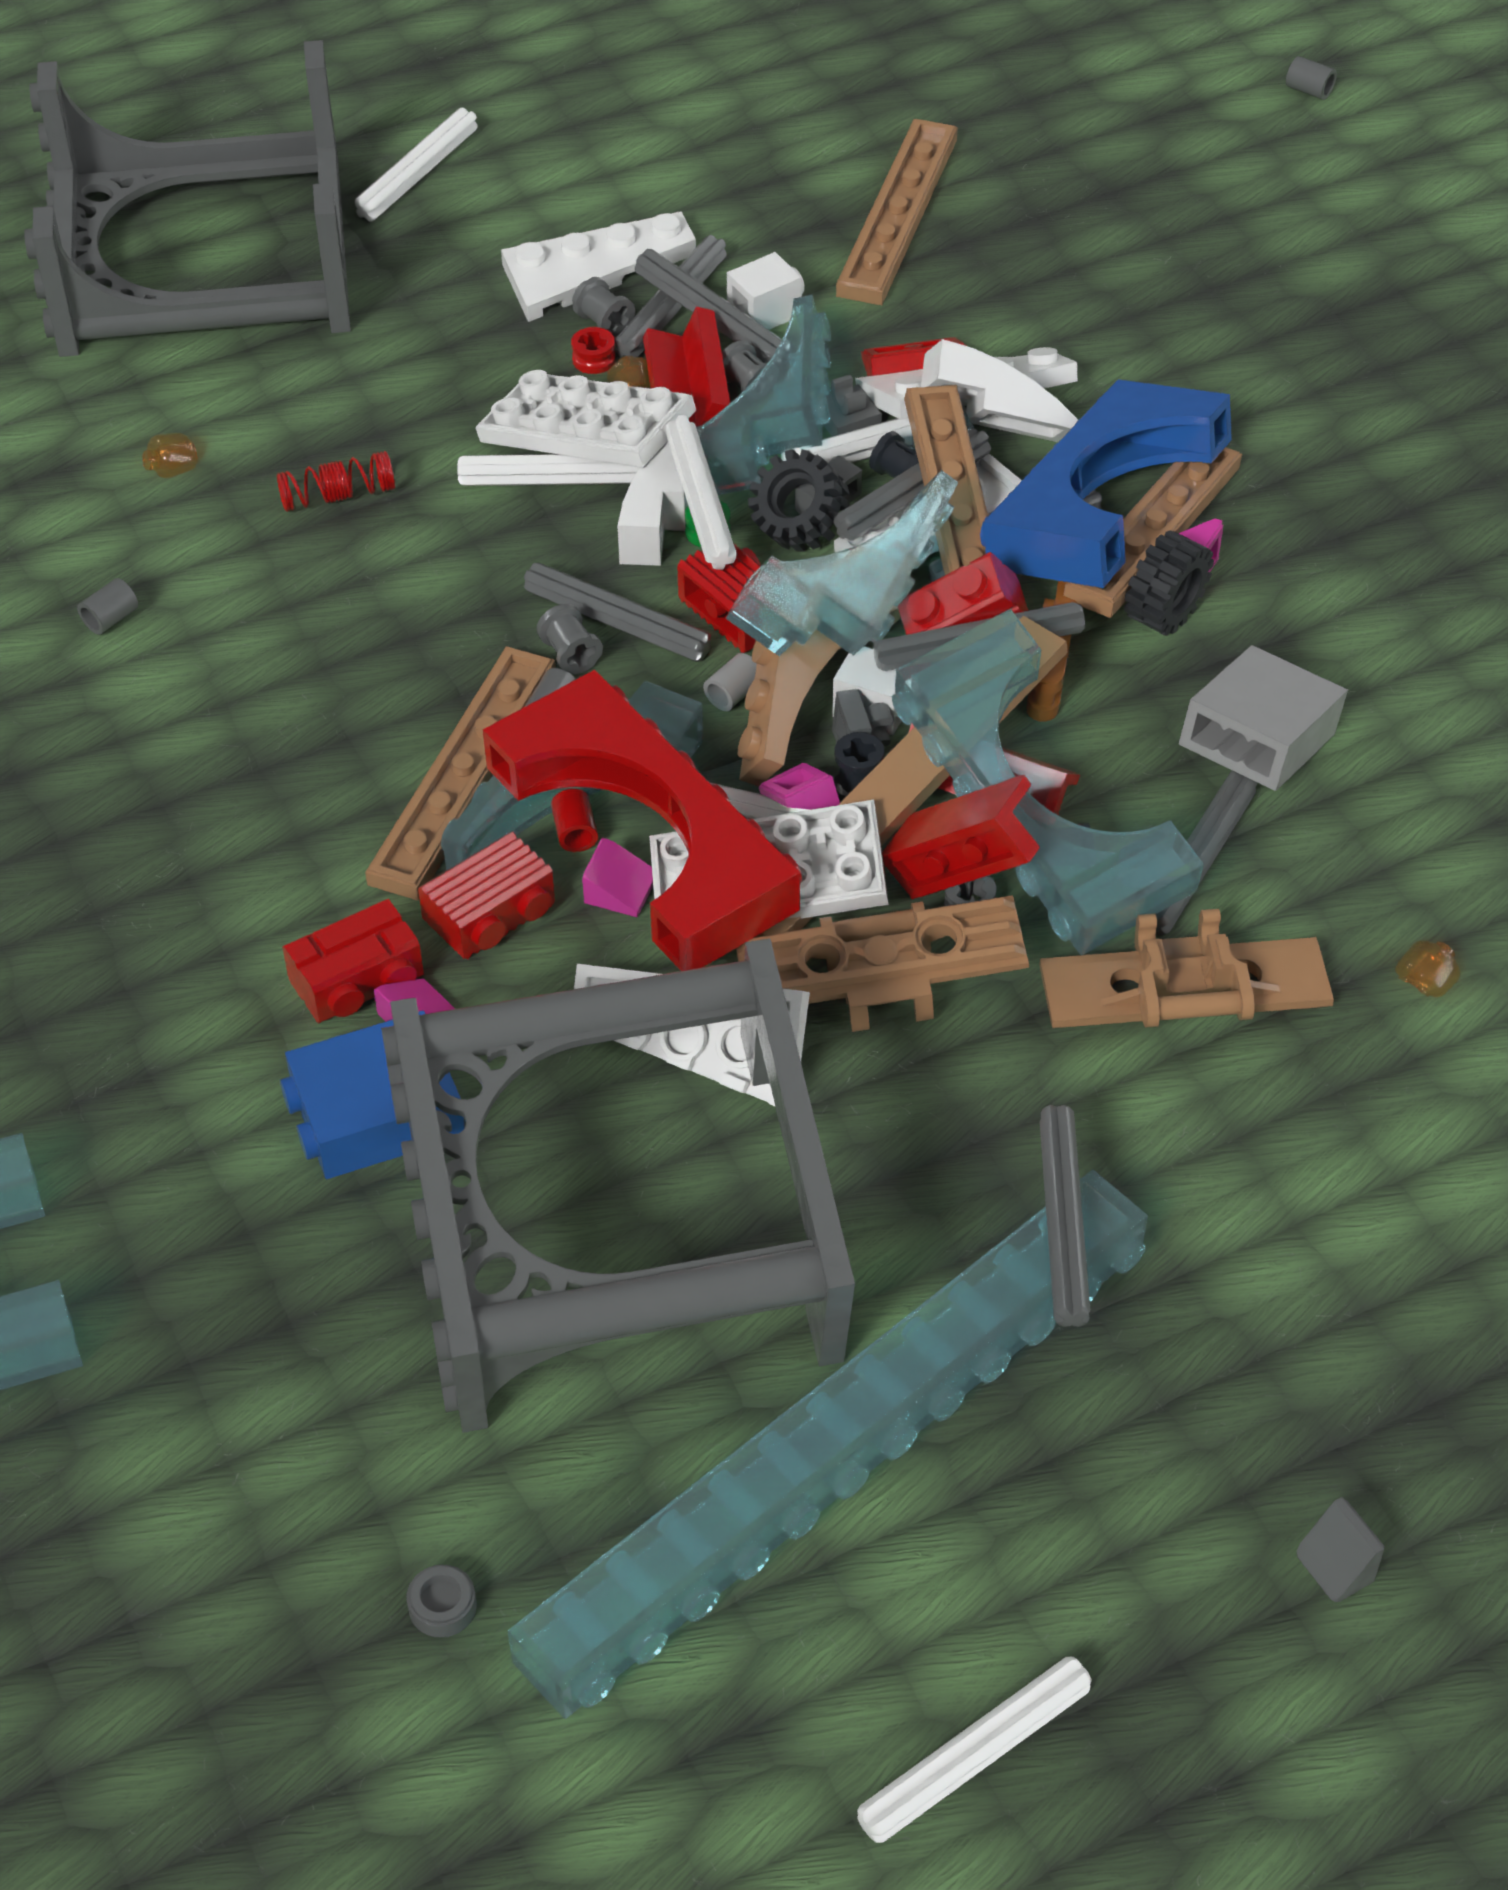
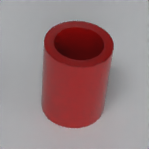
[551,788,598,852]

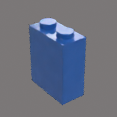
[280,1010,465,1179]

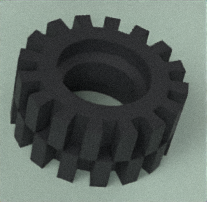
[748,449,850,552]
[1124,530,1214,636]

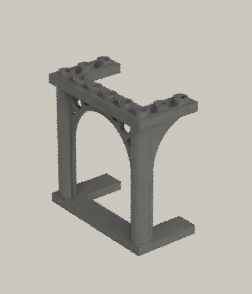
[24,40,351,357]
[381,938,855,1433]

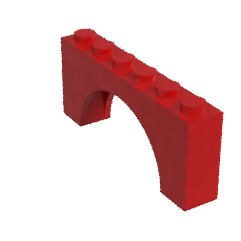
[483,670,802,971]

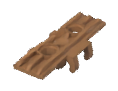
[736,895,1029,1032]
[1039,909,1334,1028]

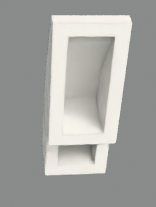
[921,339,1078,442]
[617,441,688,566]

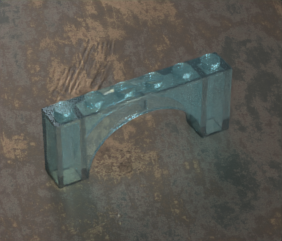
[892,609,1204,956]

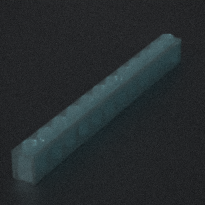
[508,1170,1148,1719]

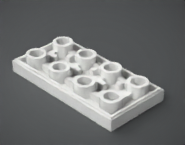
[475,370,696,468]
[649,800,889,919]

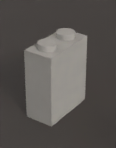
[1179,645,1348,791]

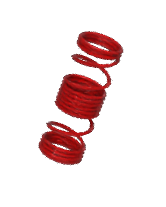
[277,451,395,512]

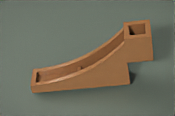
[738,547,911,786]

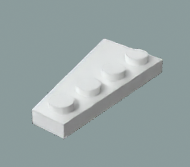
[501,212,696,322]
[574,964,810,1106]

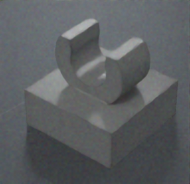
[814,375,882,437]
[832,689,893,747]

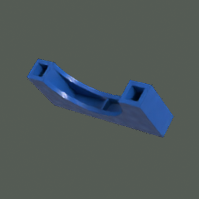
[980,379,1232,588]

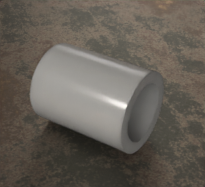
[703,653,757,711]

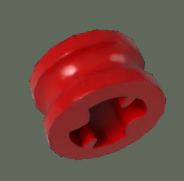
[571,327,615,374]

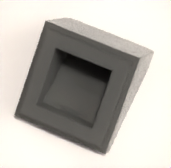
[1296,1497,1384,1602]

